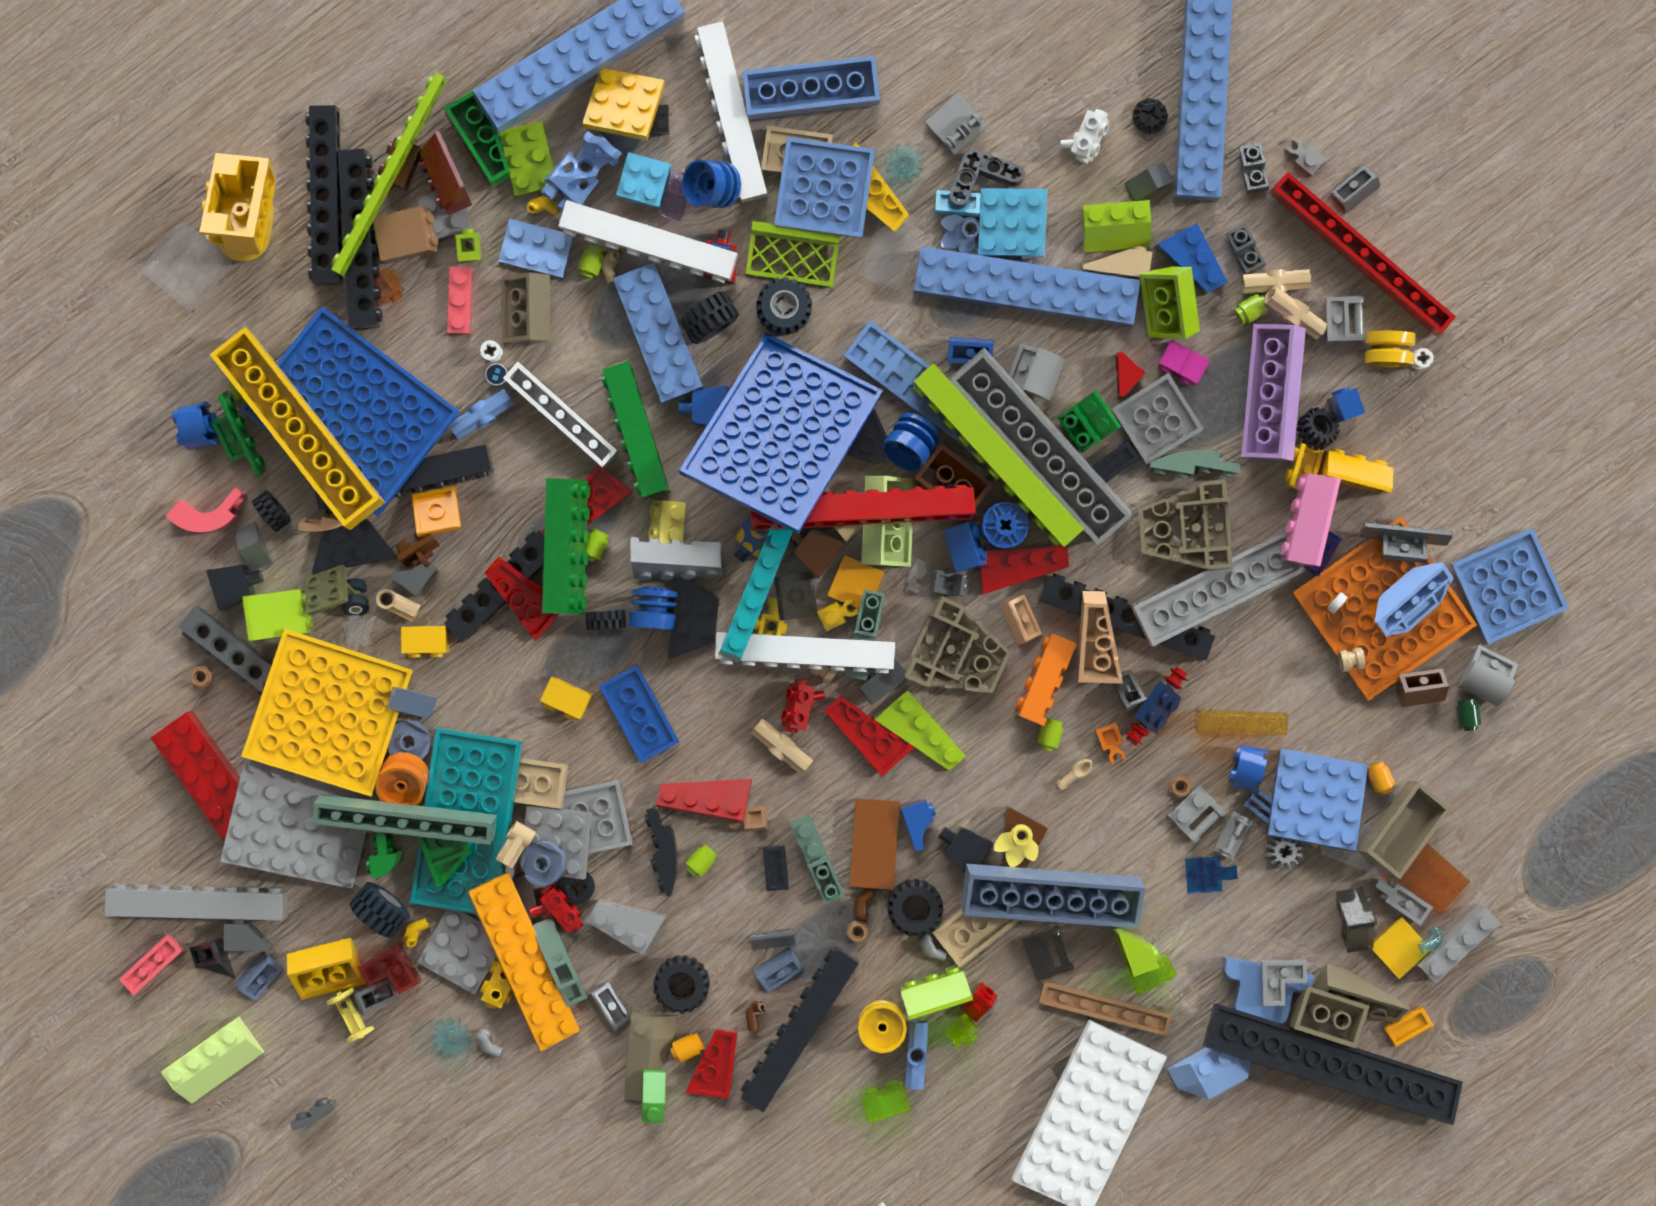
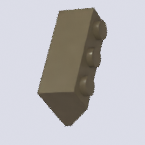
[502,273,551,343]
[1287,986,1370,1048]

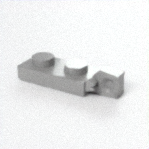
[1372,878,1433,925]

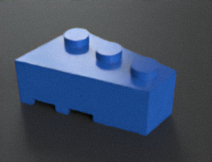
[1154,223,1228,295]

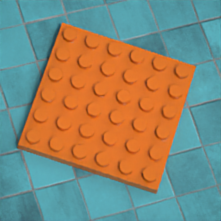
[1291,517,1477,701]

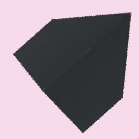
[189,937,236,979]

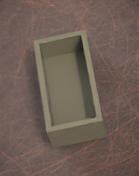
[1357,781,1451,879]

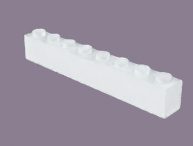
[695,21,767,203]
[559,200,738,283]
[715,632,895,673]

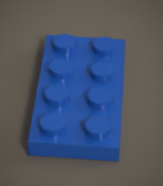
[599,664,680,763]

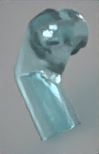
[1418,926,1444,953]

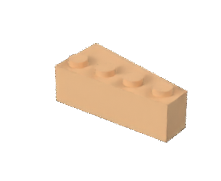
[1077,591,1123,684]

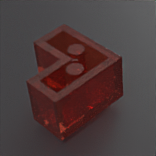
[357,942,422,995]

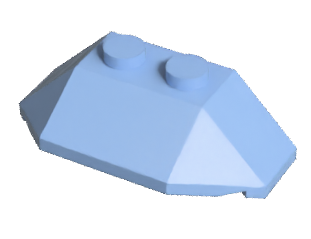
[1375,562,1454,637]
[1167,1048,1252,1099]

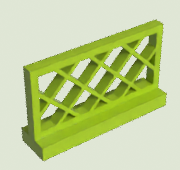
[746,221,841,287]

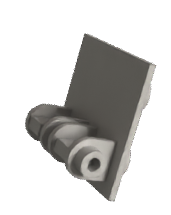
[925,93,987,155]

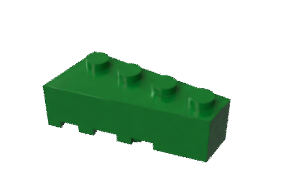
[444,91,510,189]

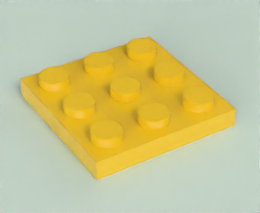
[582,69,665,141]

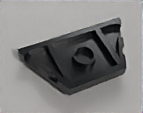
[312,519,397,575]
[668,577,719,658]

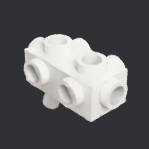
[1060,109,1109,164]

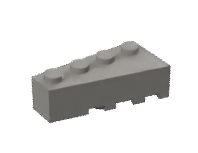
[631,537,723,581]

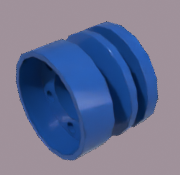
[681,159,741,208]
[882,413,941,472]
[980,502,1029,549]
[629,586,678,629]

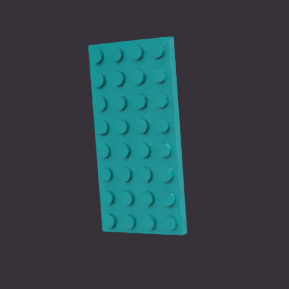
[410,728,523,914]

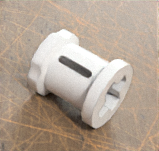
[480,340,503,362]
[1411,348,1434,370]

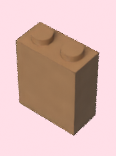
[373,206,438,263]

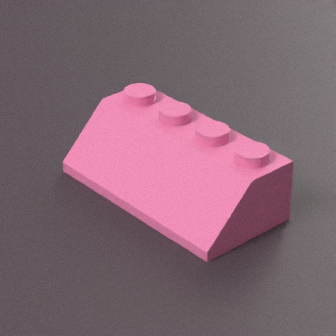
[1280,473,1341,566]

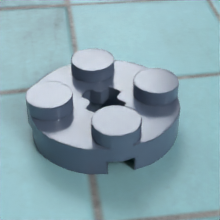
[388,720,432,760]
[520,841,566,886]

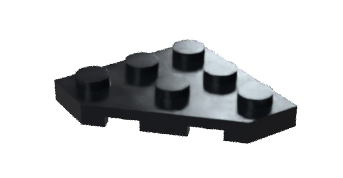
[847,409,887,465]

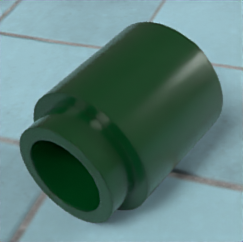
[1456,698,1482,731]

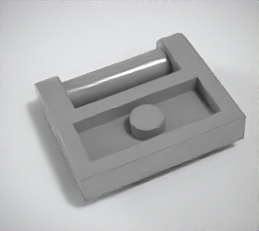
[1325,296,1366,342]
[1167,784,1227,844]

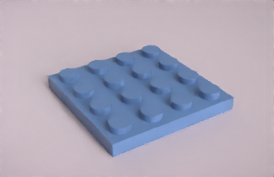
[774,137,875,238]
[1450,528,1569,645]
[1267,749,1368,852]

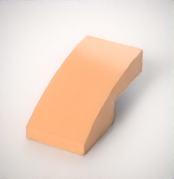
[298,513,342,532]

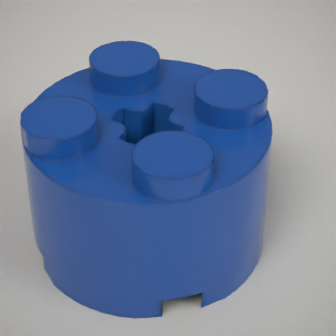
[172,401,218,450]
[1228,744,1269,793]

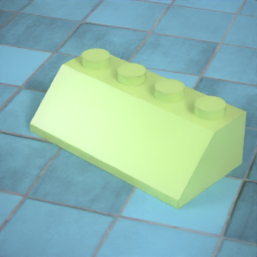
[861,476,914,567]
[161,1017,264,1103]

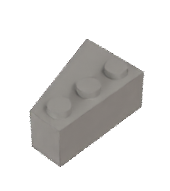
[586,899,667,955]

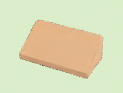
[1000,594,1042,645]

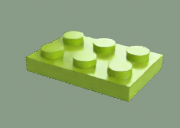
[500,121,554,197]

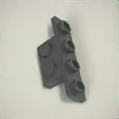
[1359,522,1452,563]

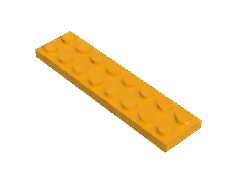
[467,872,580,1051]

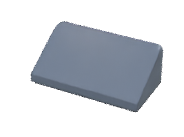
[387,687,438,719]
[753,947,804,993]
[236,951,284,1001]

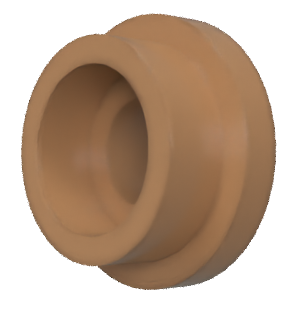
[190,666,213,688]
[1169,775,1191,797]
[846,920,868,943]

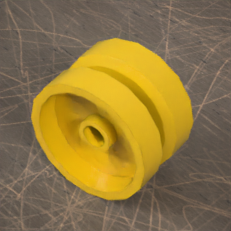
[1364,330,1416,368]
[858,999,907,1053]

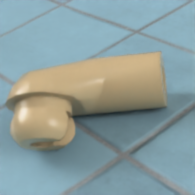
[601,250,620,284]

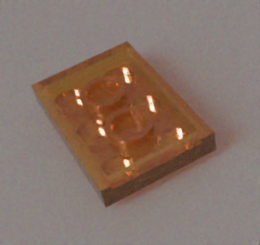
[1401,844,1470,914]

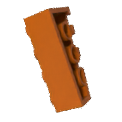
[1015,633,1077,726]

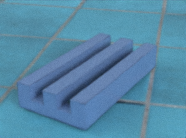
[1243,787,1272,824]

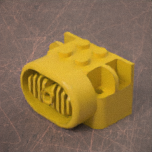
[200,153,276,261]

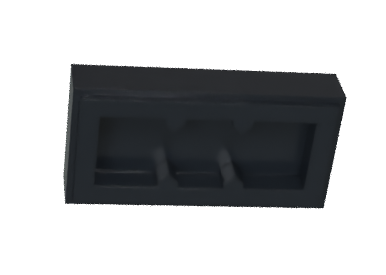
[1091,441,1140,483]
[763,845,789,891]

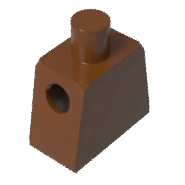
[790,528,844,578]

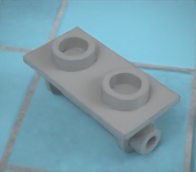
[1213,811,1253,860]

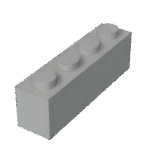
[1416,904,1500,984]

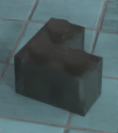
[1336,887,1378,953]

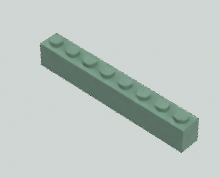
[313,794,497,845]

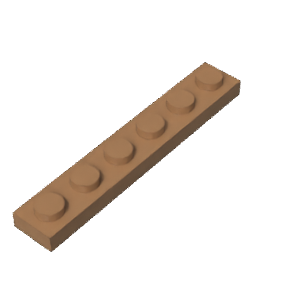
[1038,980,1173,1036]

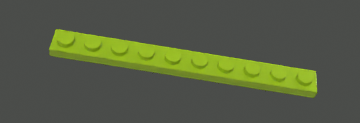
[331,72,447,277]

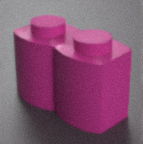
[1157,340,1210,387]

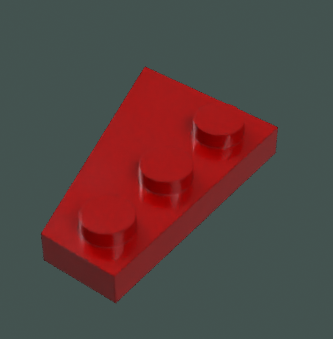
[685,1029,738,1098]

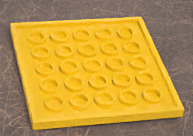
[241,629,413,797]

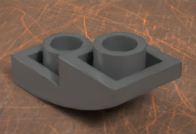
[1239,143,1270,194]
[1225,224,1266,275]
[858,659,906,705]
[290,1097,336,1131]

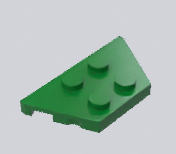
[417,836,472,888]

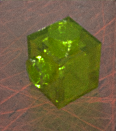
[943,1014,981,1049]

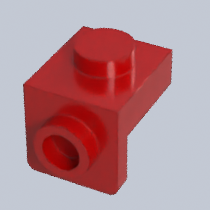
[960,982,997,1022]

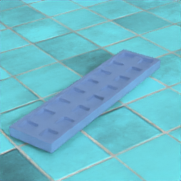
[843,321,975,454]

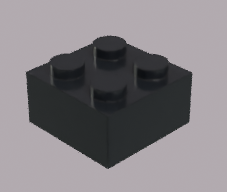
[649,105,670,135]

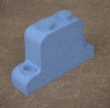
[1222,956,1314,1023]

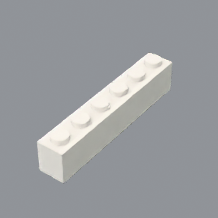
[503,362,619,468]

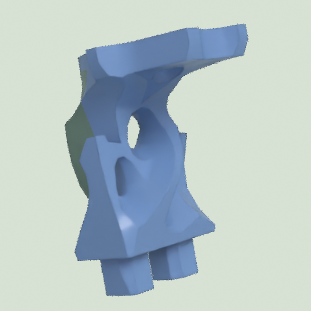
[541,131,622,212]

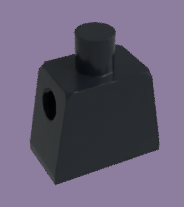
[206,565,264,611]
[938,826,994,874]

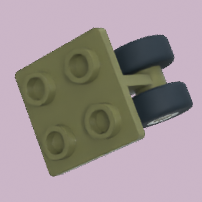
[304,565,369,617]

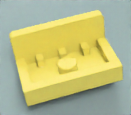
[648,500,686,544]

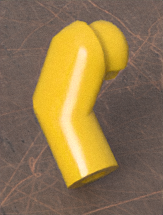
[526,196,559,216]
[403,917,430,948]

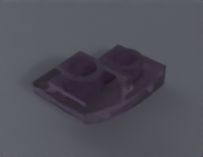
[659,170,686,221]

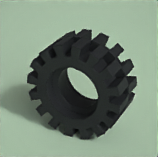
[1296,407,1340,450]
[252,490,291,532]
[585,610,626,630]

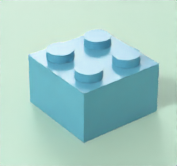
[616,152,673,211]

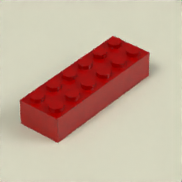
[150,711,240,842]

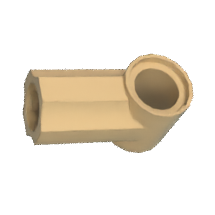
[376,589,421,622]
[495,821,536,868]

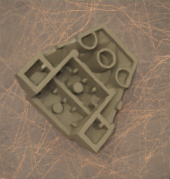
[1138,480,1233,570]
[904,596,1011,693]

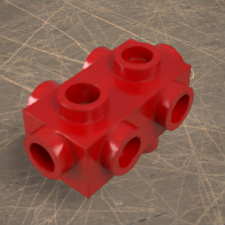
[781,679,825,734]
[529,884,584,933]

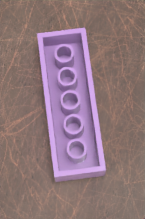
[1241,324,1306,461]

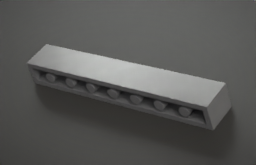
[105,883,288,920]

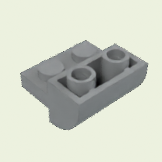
[1009,343,1065,401]
[1458,645,1518,706]

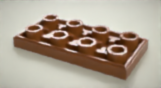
[850,798,900,890]

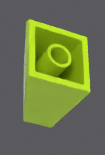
[242,589,313,641]

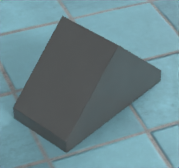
[1125,162,1174,201]
[235,522,273,571]
[390,566,438,596]
[1113,670,1147,711]
[354,978,399,1015]

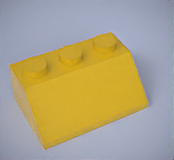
[1319,448,1393,494]
[287,938,366,1000]

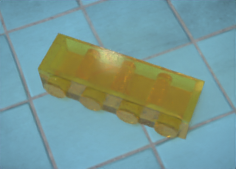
[1195,709,1288,735]

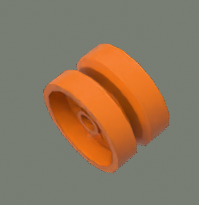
[376,753,429,805]

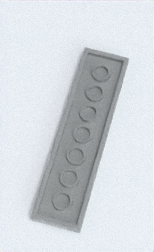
[1131,531,1306,647]

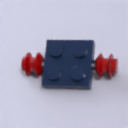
[1124,667,1188,746]

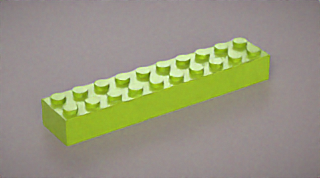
[912,363,1084,547]

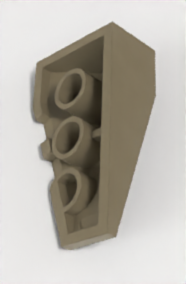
[1313,964,1409,1021]
[624,1011,677,1101]

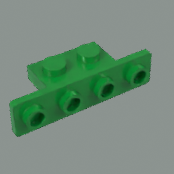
[211,391,265,477]

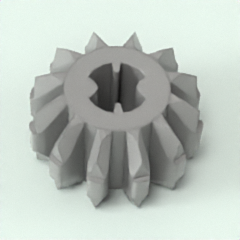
[1265,837,1303,869]

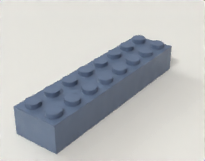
[960,864,1145,928]

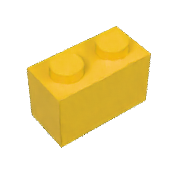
[401,626,449,658]
[540,676,593,721]

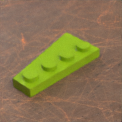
[875,690,966,771]

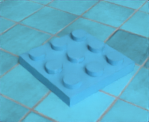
[978,188,1048,257]

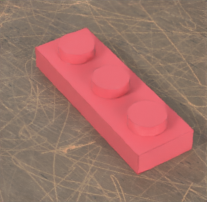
[447,267,473,335]
[119,933,184,996]

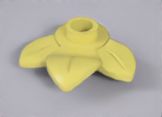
[994,824,1039,867]

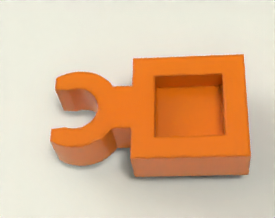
[1095,722,1126,764]

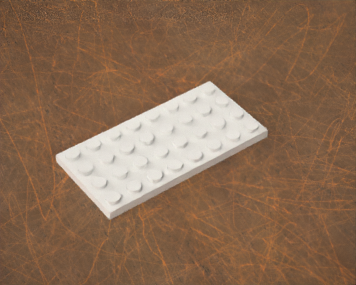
[1011,1020,1167,1206]

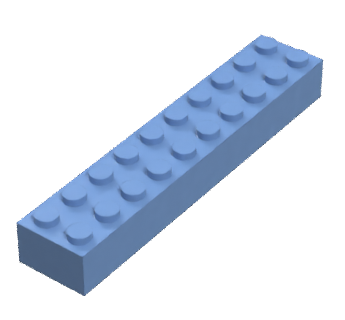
[473,0,685,135]
[1173,0,1232,201]
[913,246,1141,327]

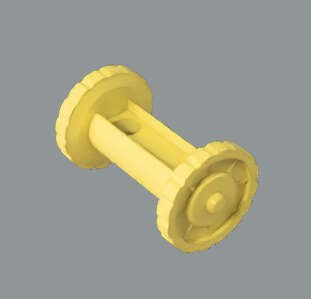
[326,987,374,1043]

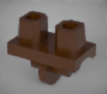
[396,532,440,567]

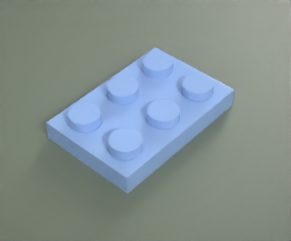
[499,219,574,279]

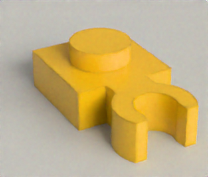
[817,598,859,631]

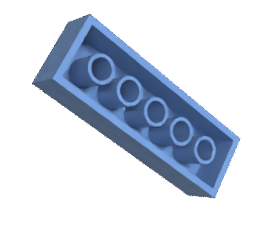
[742,56,880,120]
[613,262,704,404]

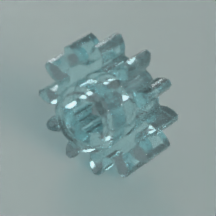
[885,144,924,184]
[431,1017,472,1058]

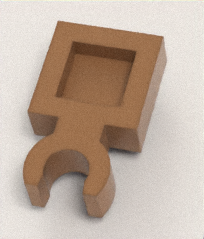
[729,806,768,832]

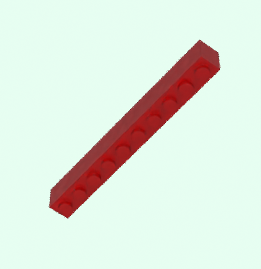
[1269,172,1456,336]
[749,485,976,531]

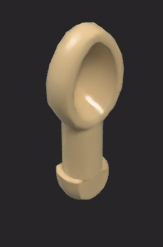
[1056,759,1093,790]

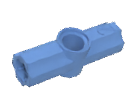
[450,388,515,440]
[904,1020,929,1090]

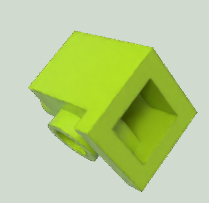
[455,228,483,261]

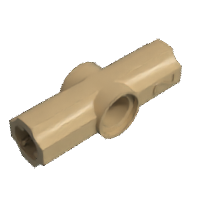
[1241,269,1311,295]
[1264,287,1327,340]
[751,718,813,775]

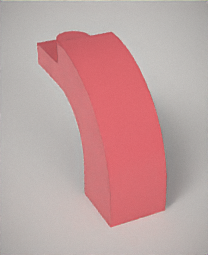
[166,488,247,533]

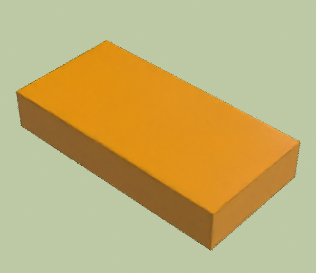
[1383,1006,1434,1048]

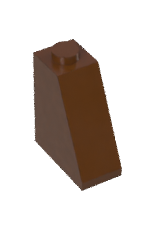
[1001,806,1048,868]

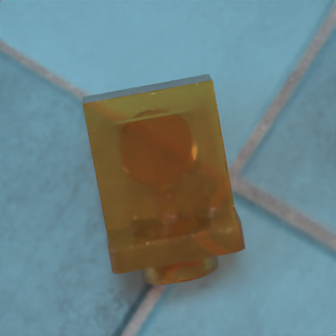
[379,266,405,303]

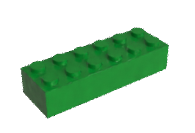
[601,361,670,499]
[542,478,590,614]

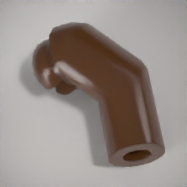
[854,888,876,922]
[745,999,767,1031]

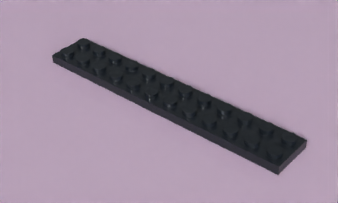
[1203,1003,1463,1125]

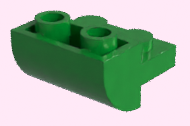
[1057,390,1121,453]
[366,832,403,878]

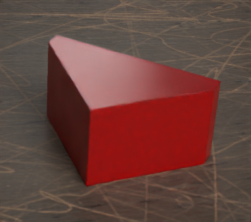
[1115,352,1145,398]

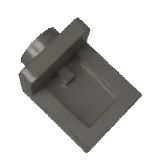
[929,569,967,597]

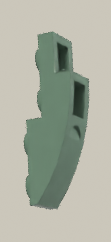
[1147,450,1241,479]
[845,589,885,681]
[790,814,845,904]
[532,917,587,1007]

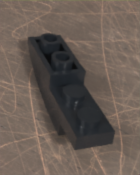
[644,806,678,897]

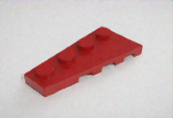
[823,696,915,777]

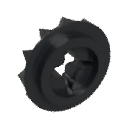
[1132,98,1168,134]
[559,872,595,904]

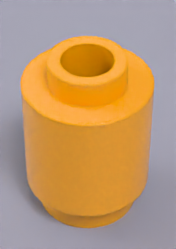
[1367,761,1396,795]
[670,1033,705,1063]

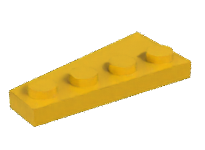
[853,142,910,233]

